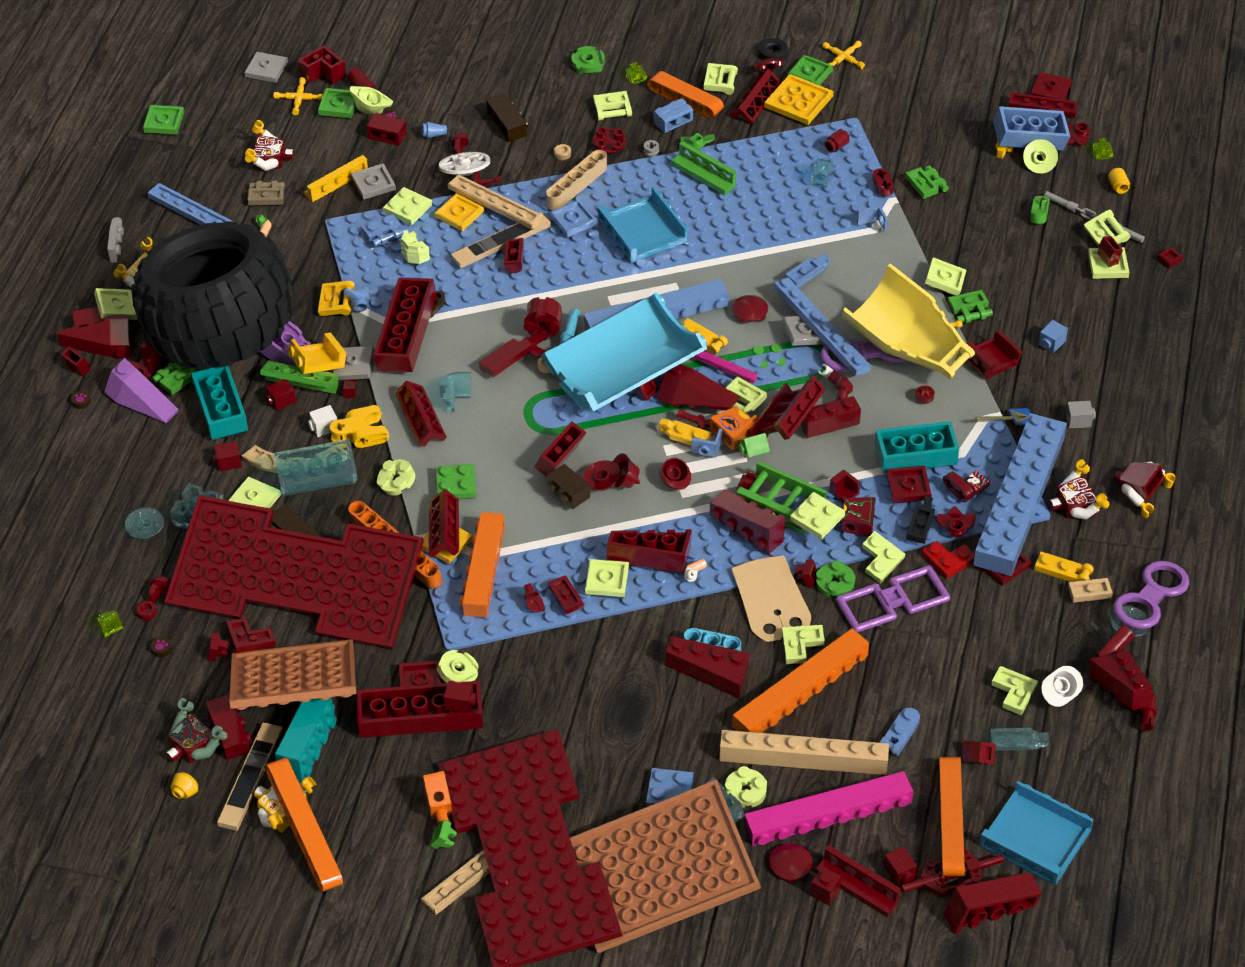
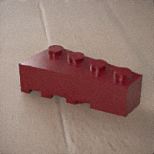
[710,489,785,555]

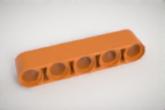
[647,71,724,119]

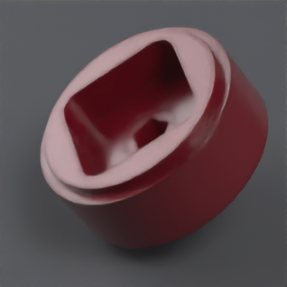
[915,385,935,404]

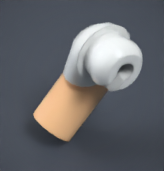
[684,559,707,582]

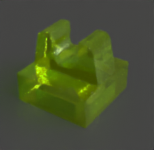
[626,62,647,84]
[1092,138,1113,160]
[97,609,123,637]

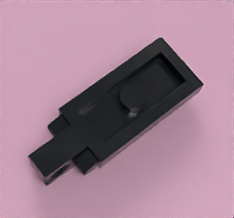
[906,496,935,544]

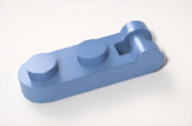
[880,708,920,756]

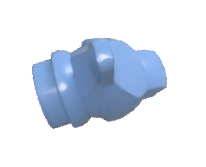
[344,286,372,312]

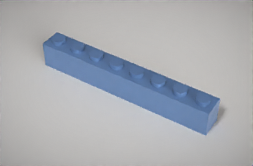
[584,279,729,330]

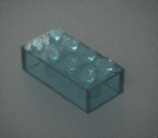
[274,439,357,496]

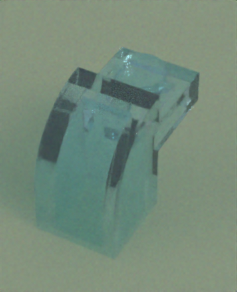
[440,372,472,412]

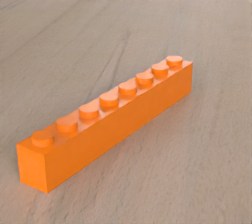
[732,628,869,733]

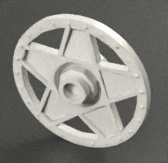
[439,152,490,176]

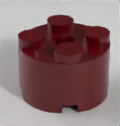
[523,297,562,341]

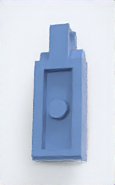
[785,254,830,288]

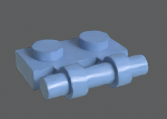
[362,214,406,247]

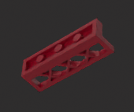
[729,68,782,124]
[395,381,447,447]
[429,489,459,557]
[815,845,901,917]

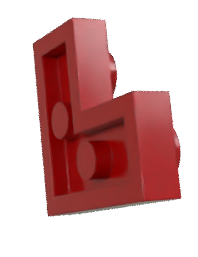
[921,541,975,579]

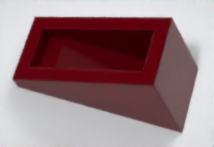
[343,379,356,398]

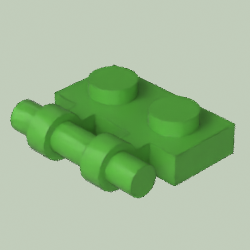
[905,166,949,199]
[948,290,993,324]
[151,362,199,395]

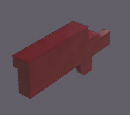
[479,332,546,377]

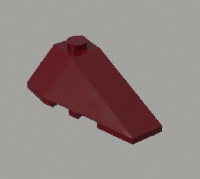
[57,316,134,358]
[657,364,740,410]

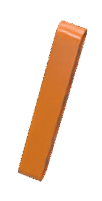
[348,501,443,589]
[265,757,343,892]
[940,757,965,876]

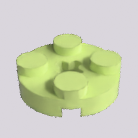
[377,459,415,496]
[437,650,479,683]
[725,766,767,808]

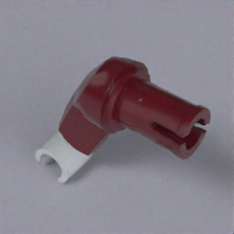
[818,364,853,401]

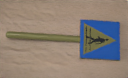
[975,408,1030,426]

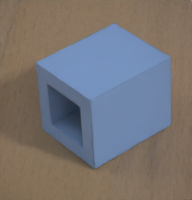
[1038,320,1068,353]

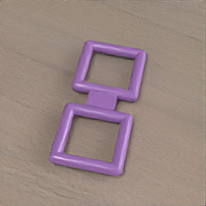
[836,565,951,633]

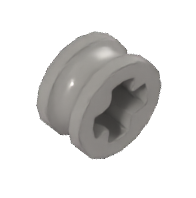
[644,140,659,157]

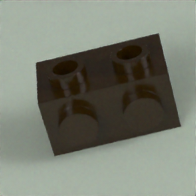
[547,463,590,509]

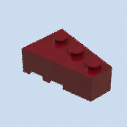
[1089,650,1152,710]

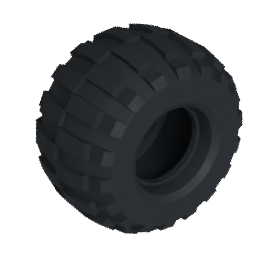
[131,221,294,369]

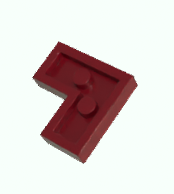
[227,618,275,654]

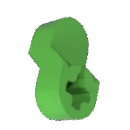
[1030,196,1050,224]

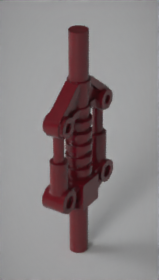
[901,848,1004,897]

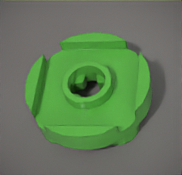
[571,46,605,74]
[816,561,856,597]

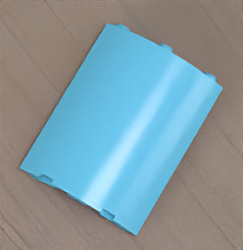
[541,292,707,412]

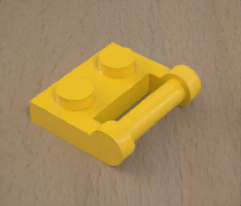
[318,281,355,316]

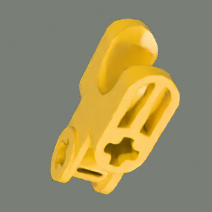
[330,405,389,448]

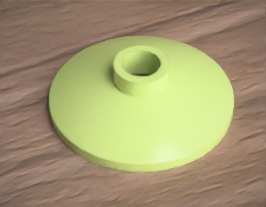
[1023,139,1058,174]

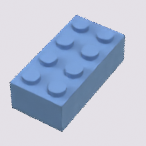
[993,106,1070,150]

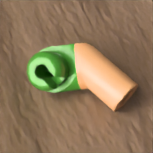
[255,214,271,237]

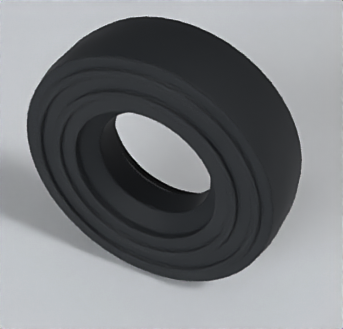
[758,38,788,60]

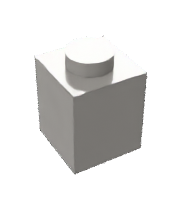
[1066,401,1096,428]

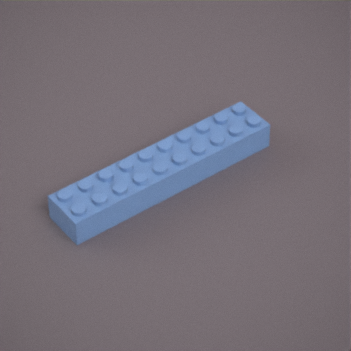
[974,413,1067,576]

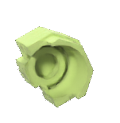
[401,230,430,264]

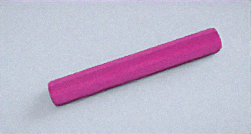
[692,351,757,384]

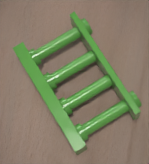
[736,461,827,534]

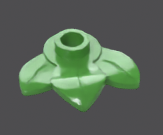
[681,133,715,150]

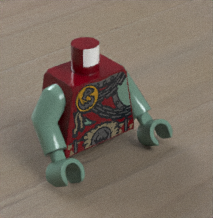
[166,698,227,763]

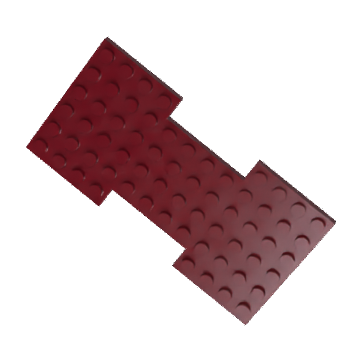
[165,495,424,650]
[438,729,622,967]

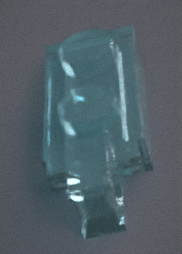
[990,728,1049,751]

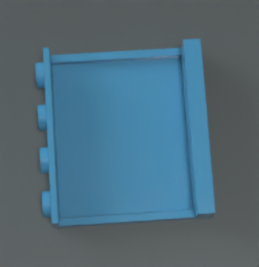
[598,186,689,263]
[979,781,1094,886]

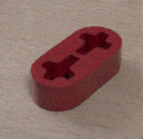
[872,168,894,197]
[943,471,974,503]

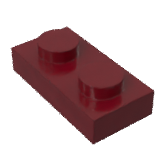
[548,575,584,615]

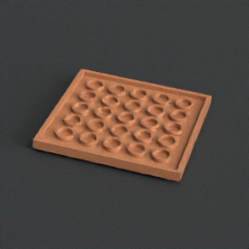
[229,640,356,710]

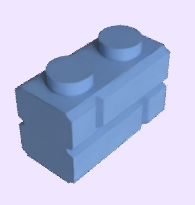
[653,98,693,133]

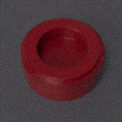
[136,601,157,621]

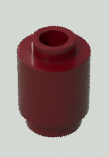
[824,129,850,153]

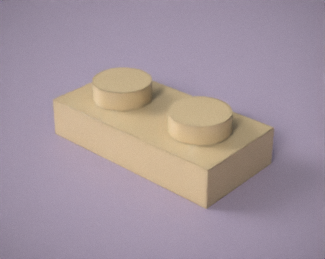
[1068,578,1113,603]

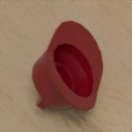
[613,453,640,488]

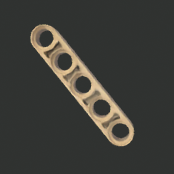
[546,150,607,210]

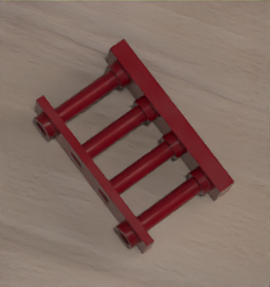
[748,376,825,440]

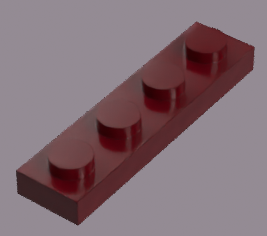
[1008,92,1078,118]

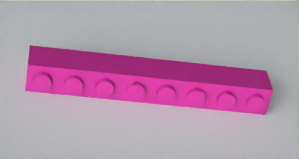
[744,771,913,846]

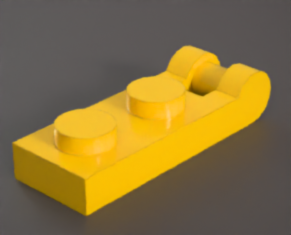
[681,318,728,355]
[1034,552,1094,582]

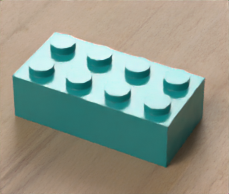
[191,366,248,440]
[875,421,959,473]
[275,697,337,783]

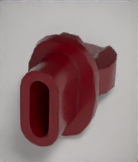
[451,133,469,154]
[148,576,171,603]
[523,583,545,613]

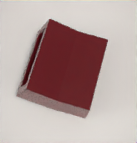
[1097,236,1123,267]
[61,347,90,377]

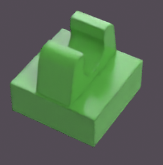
[430,820,457,849]

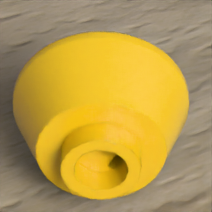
[171,772,198,799]

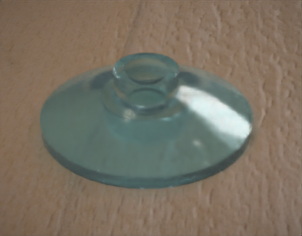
[125,507,164,539]
[1110,606,1150,637]

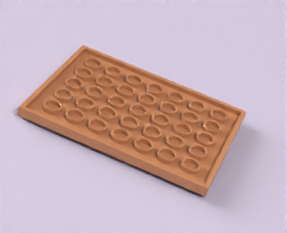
[570,779,761,953]

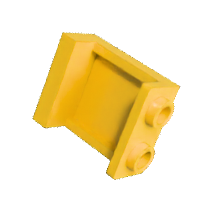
[288,333,346,374]

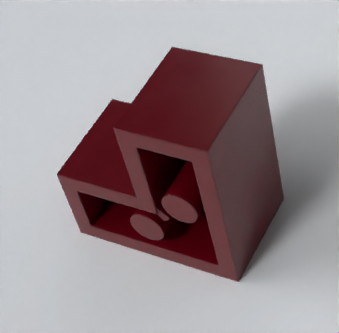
[298,45,346,83]

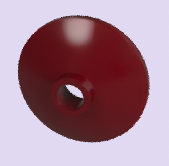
[583,460,621,491]

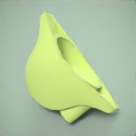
[349,86,393,115]

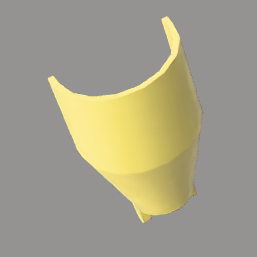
[842,264,975,379]

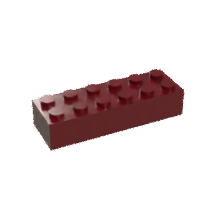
[373,277,437,372]
[357,681,483,738]

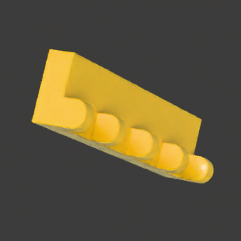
[304,155,368,202]

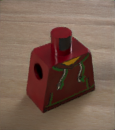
[841,497,876,537]

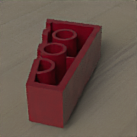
[607,529,692,573]
[666,636,750,699]
[943,873,1042,934]

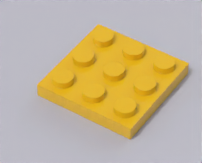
[764,74,834,125]

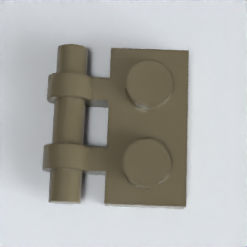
[248,180,285,205]

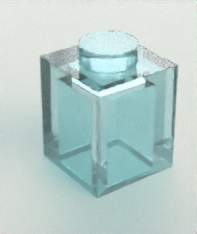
[810,158,833,188]

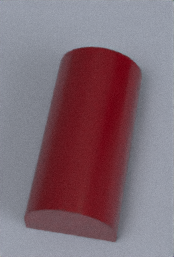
[347,67,376,90]
[504,238,524,273]
[1095,625,1135,658]

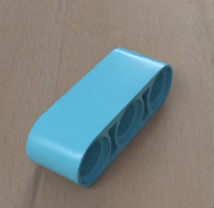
[684,628,741,651]

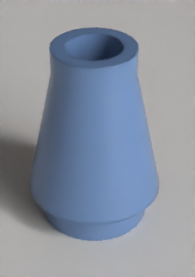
[421,122,447,138]

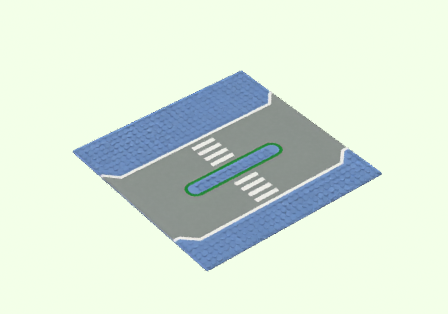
[325,118,1050,651]

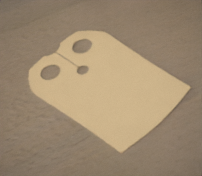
[731,556,811,642]

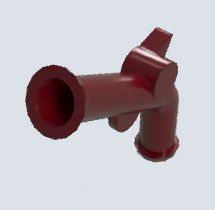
[676,408,710,430]

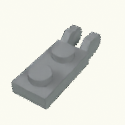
[107,217,124,263]

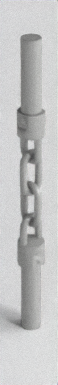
[1044,191,1145,243]

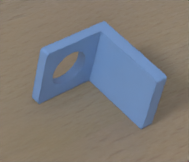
[857,205,888,232]
[691,428,722,458]

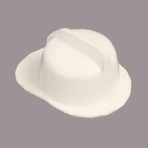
[1041,666,1083,707]

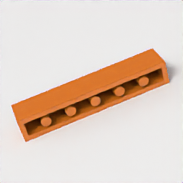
[460,512,505,618]

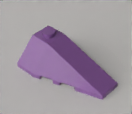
[259,321,332,373]
[104,358,179,423]

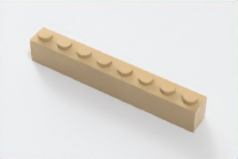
[720,730,889,775]

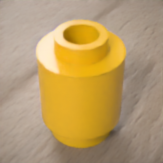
[1108,168,1130,194]

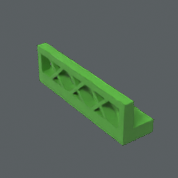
[671,141,736,196]
[260,361,338,394]

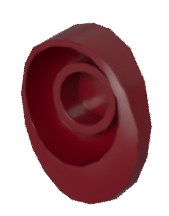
[659,458,691,490]

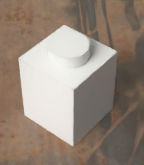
[308,405,339,437]

